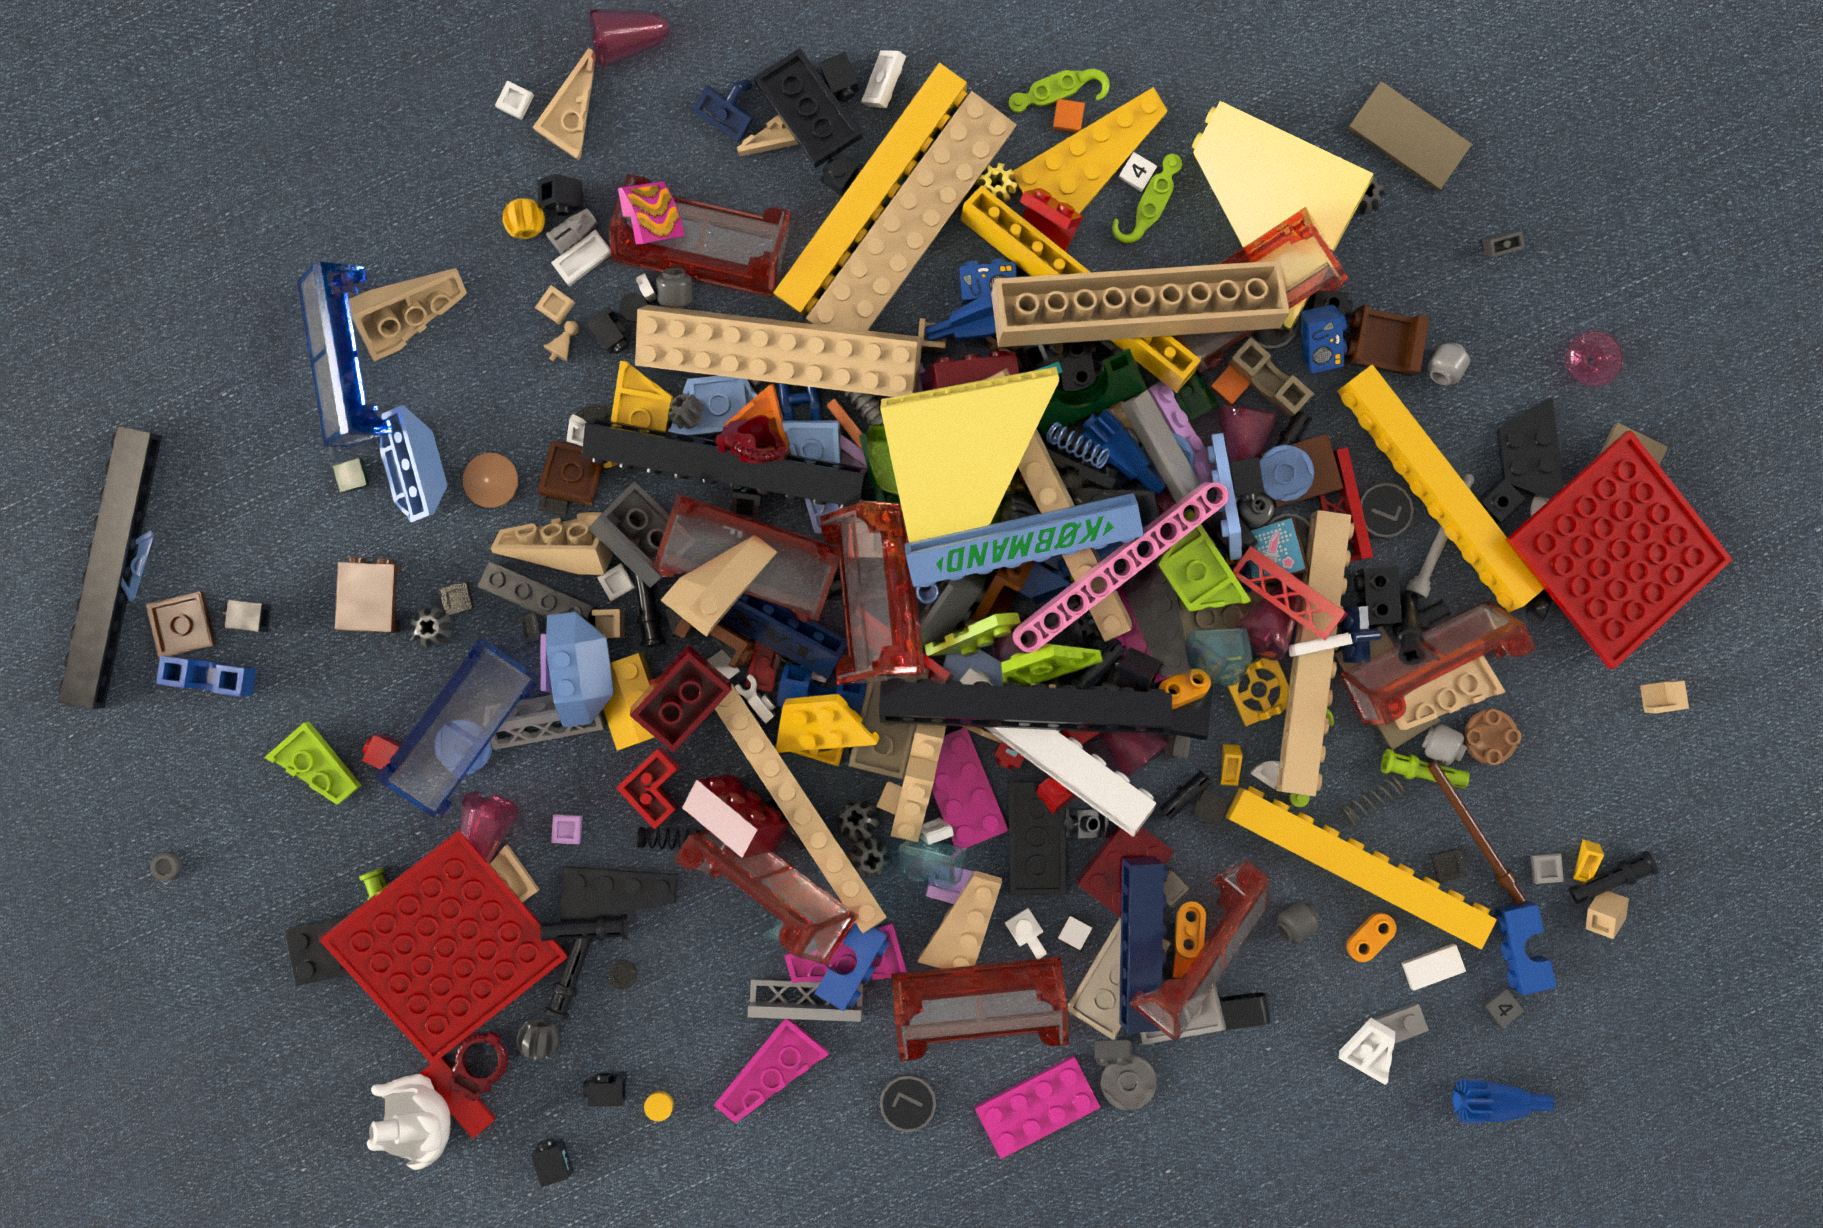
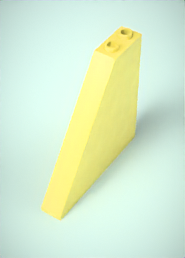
[1192,101,1373,331]
[880,367,1059,543]

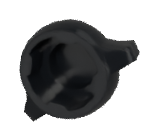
[1526,591,1553,625]

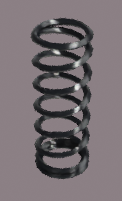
[637,826,701,852]

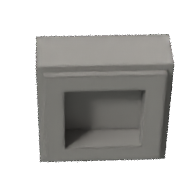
[1530,853,1564,884]

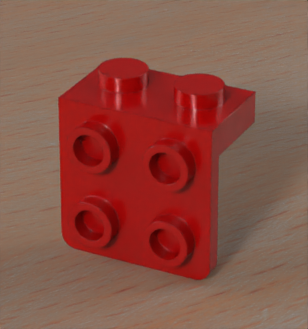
[1020,188,1084,252]

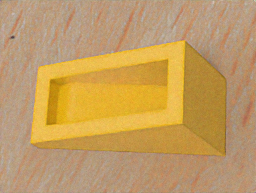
[1220,744,1243,786]
[1573,840,1604,882]

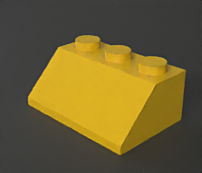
[603,653,655,751]

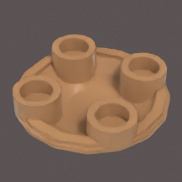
[463,453,518,508]
[1464,709,1521,765]

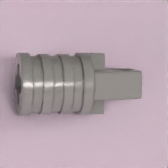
[546,208,598,254]

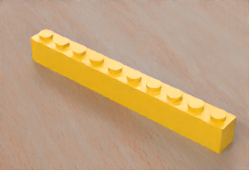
[773,63,968,316]
[960,185,1201,393]
[1337,364,1544,612]
[1225,786,1497,950]

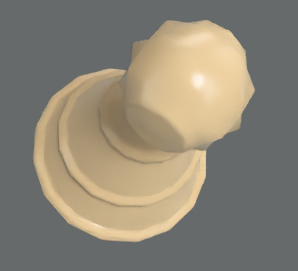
[544,320,579,362]

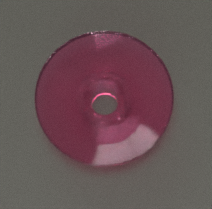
[1566,331,1623,387]

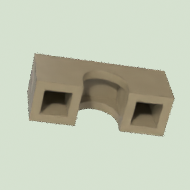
[1226,337,1314,419]

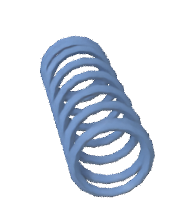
[1046,422,1110,469]
[913,583,940,604]

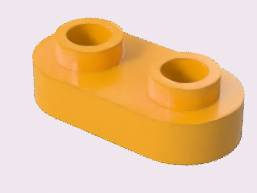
[1158,668,1211,709]
[1174,901,1206,959]
[1346,912,1397,962]

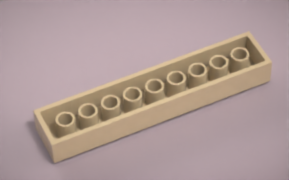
[805,91,1017,331]
[991,261,1290,347]
[635,305,923,397]

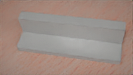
[1121,390,1201,503]

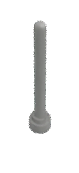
[1405,474,1474,599]

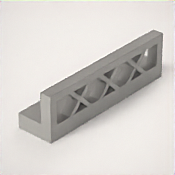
[484,695,604,750]
[748,978,863,1022]

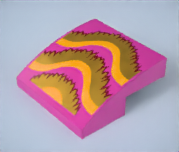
[618,181,685,244]

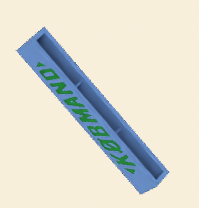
[905,493,1144,587]

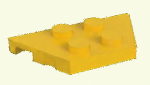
[604,361,673,468]
[776,694,879,753]

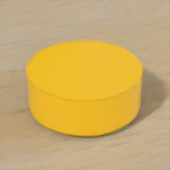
[644,1091,674,1121]

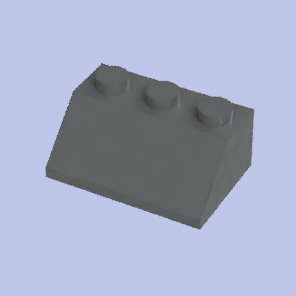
[588,481,696,588]
[906,573,987,650]

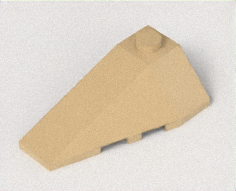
[344,268,467,361]
[491,512,613,575]
[661,534,777,637]

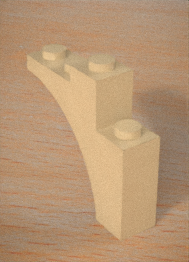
[891,724,946,842]

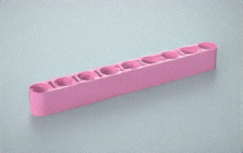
[1012,482,1228,652]

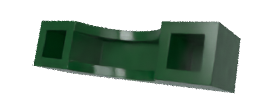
[1037,348,1147,436]

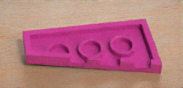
[784,922,908,983]
[714,1019,830,1123]

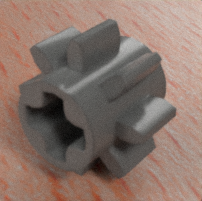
[668,394,705,429]

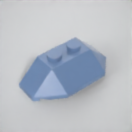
[380,406,447,523]
[546,612,615,727]

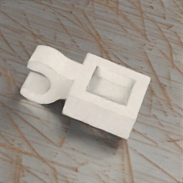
[735,674,776,723]
[1005,907,1047,960]

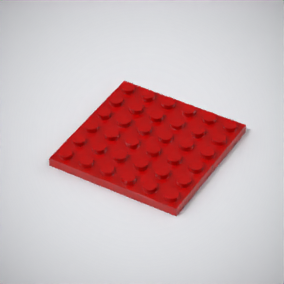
[1506,430,1733,669]
[319,829,568,1065]

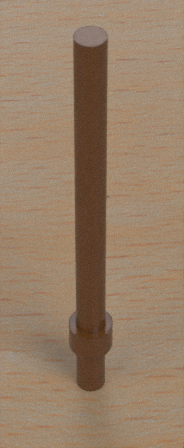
[1427,761,1526,904]

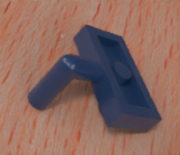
[693,79,755,142]
[1341,606,1382,663]

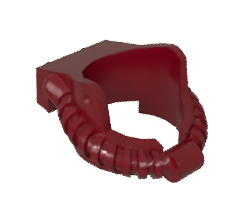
[715,415,788,464]
[448,1031,509,1101]

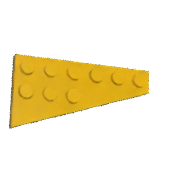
[1013,87,1168,214]

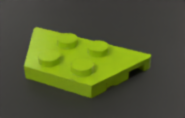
[1156,509,1251,611]
[1001,644,1103,687]

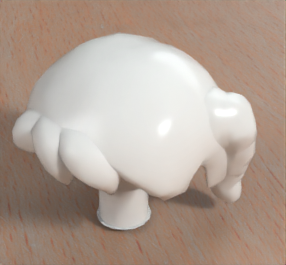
[367,1074,451,1170]

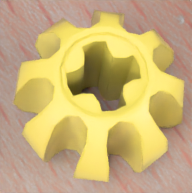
[975,162,1017,203]

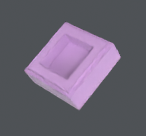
[551,814,582,844]

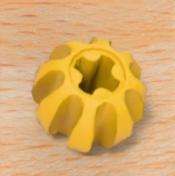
[502,198,545,239]

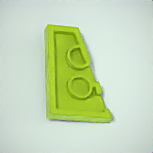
[924,613,1021,657]
[264,721,362,805]

